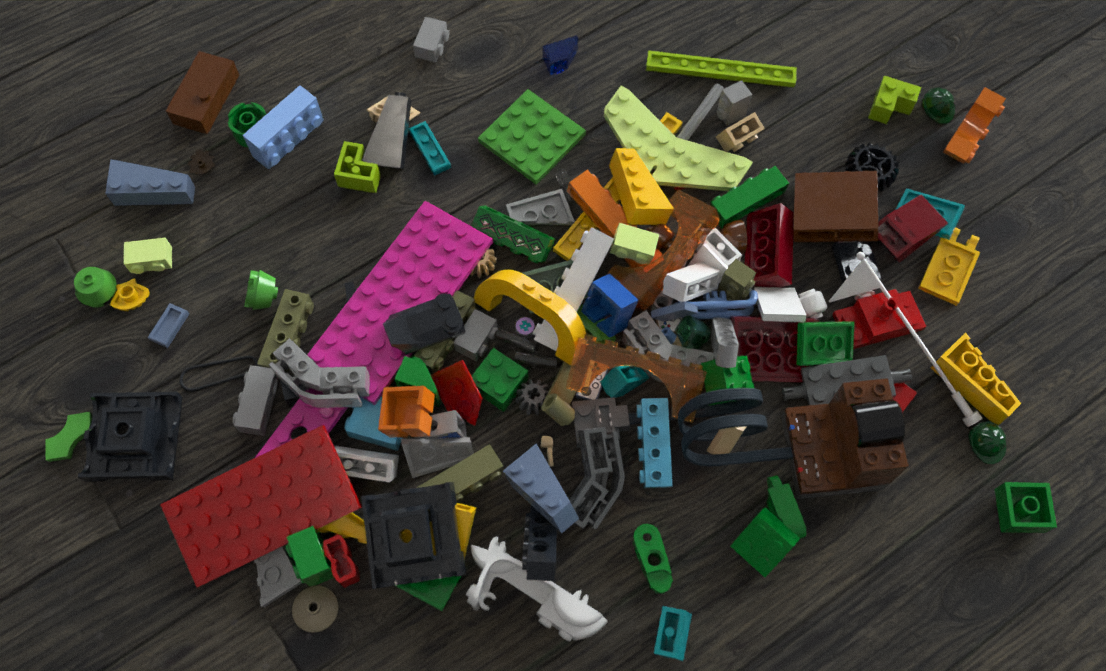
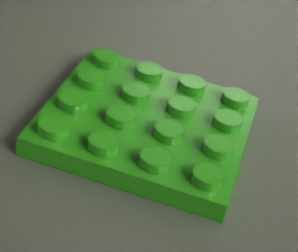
[478,89,586,185]

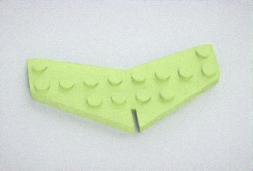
[604,86,753,191]

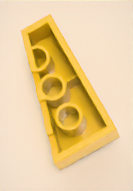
[609,148,674,225]
[931,333,1021,425]

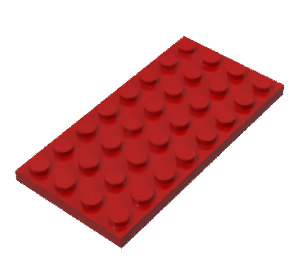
[160,425,362,587]

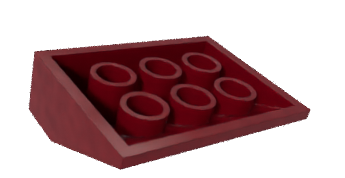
[730,316,819,382]

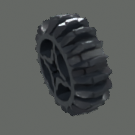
[845,142,899,192]

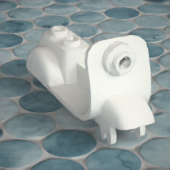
[466,537,608,642]

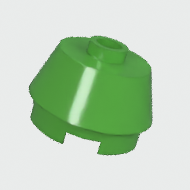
[74,267,117,307]
[244,270,278,310]

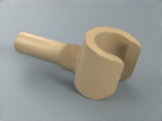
[541,436,554,467]

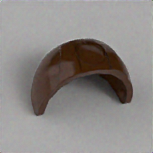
[719,220,747,255]

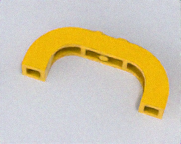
[474,270,587,366]

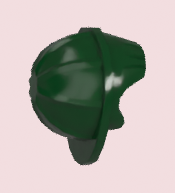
[921,87,955,124]
[968,422,1006,464]

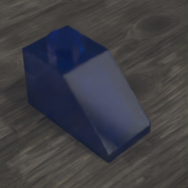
[542,35,578,75]

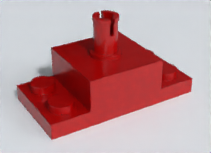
[832,289,927,349]

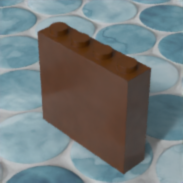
[794,171,878,242]

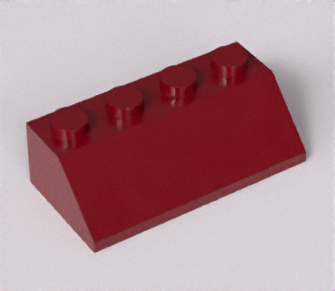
[745,203,794,288]

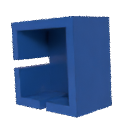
[581,274,638,338]

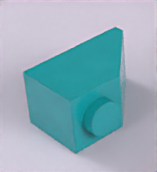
[600,362,650,398]

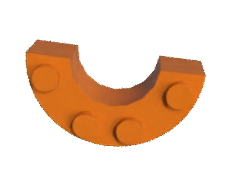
[943,87,1006,164]

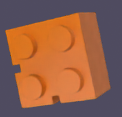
[378,386,435,438]

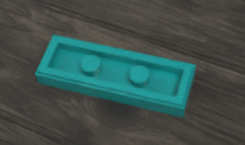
[408,121,451,175]

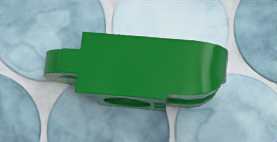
[766,475,806,539]
[632,524,673,594]

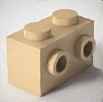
[716,112,765,152]

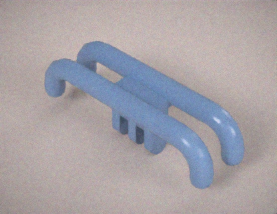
[675,290,758,320]

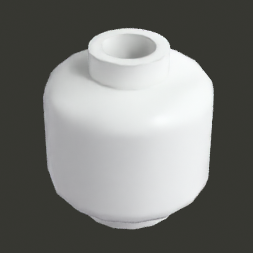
[799,289,827,319]

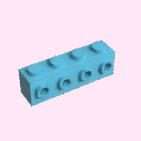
[636,398,672,488]

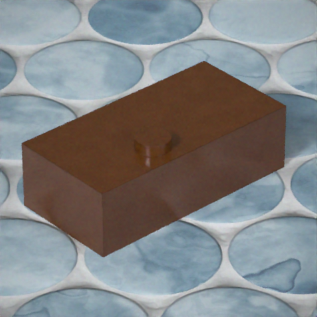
[166,51,239,134]

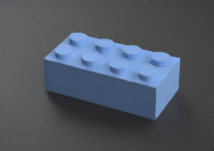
[243,85,324,170]

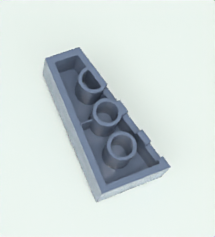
[105,159,195,206]
[503,444,579,533]

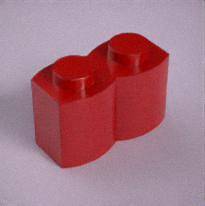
[323,534,360,588]

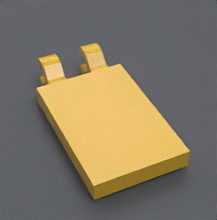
[918,228,980,305]

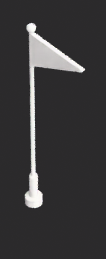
[829,252,982,427]

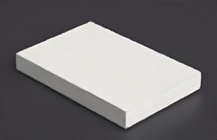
[754,287,806,322]

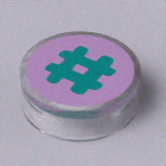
[515,316,536,338]

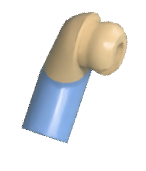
[661,327,686,347]

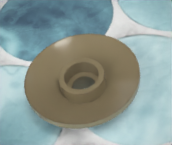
[292,586,339,633]

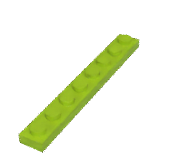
[646,51,797,87]

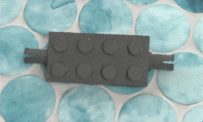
[782,355,912,406]

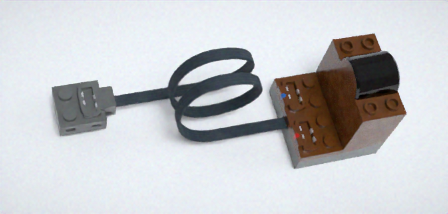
[572,378,909,499]

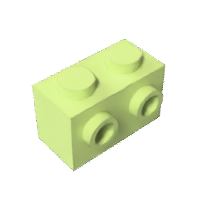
[610,223,659,264]
[124,238,172,274]

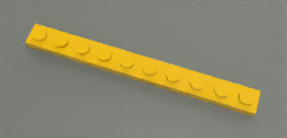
[553,112,683,261]

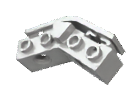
[622,311,714,390]
[269,338,370,408]

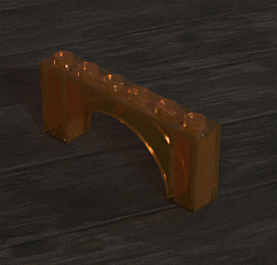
[606,190,720,311]
[566,334,707,423]

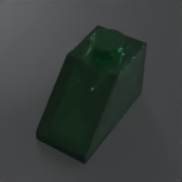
[675,315,711,349]

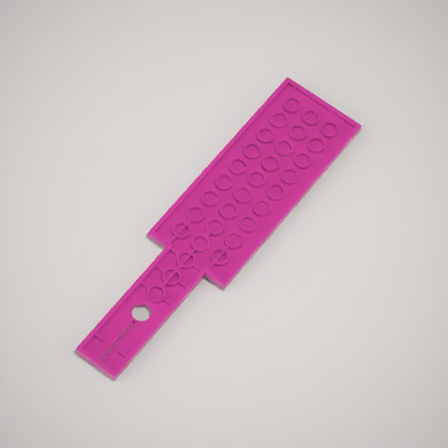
[255,201,493,458]

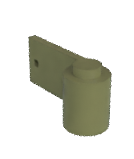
[541,362,583,426]

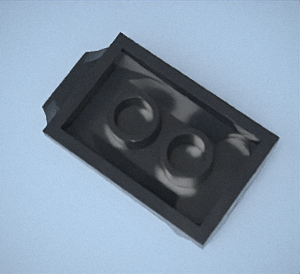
[383,293,465,355]

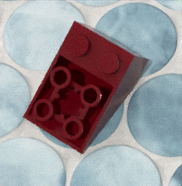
[878,195,949,263]

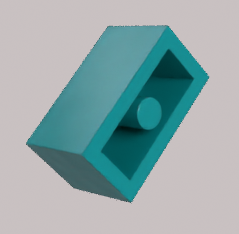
[654,606,692,661]

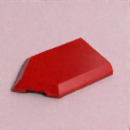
[431,360,483,425]

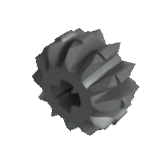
[516,379,549,416]

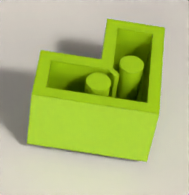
[868,76,921,124]
[334,141,381,193]

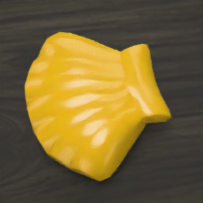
[110,278,150,311]

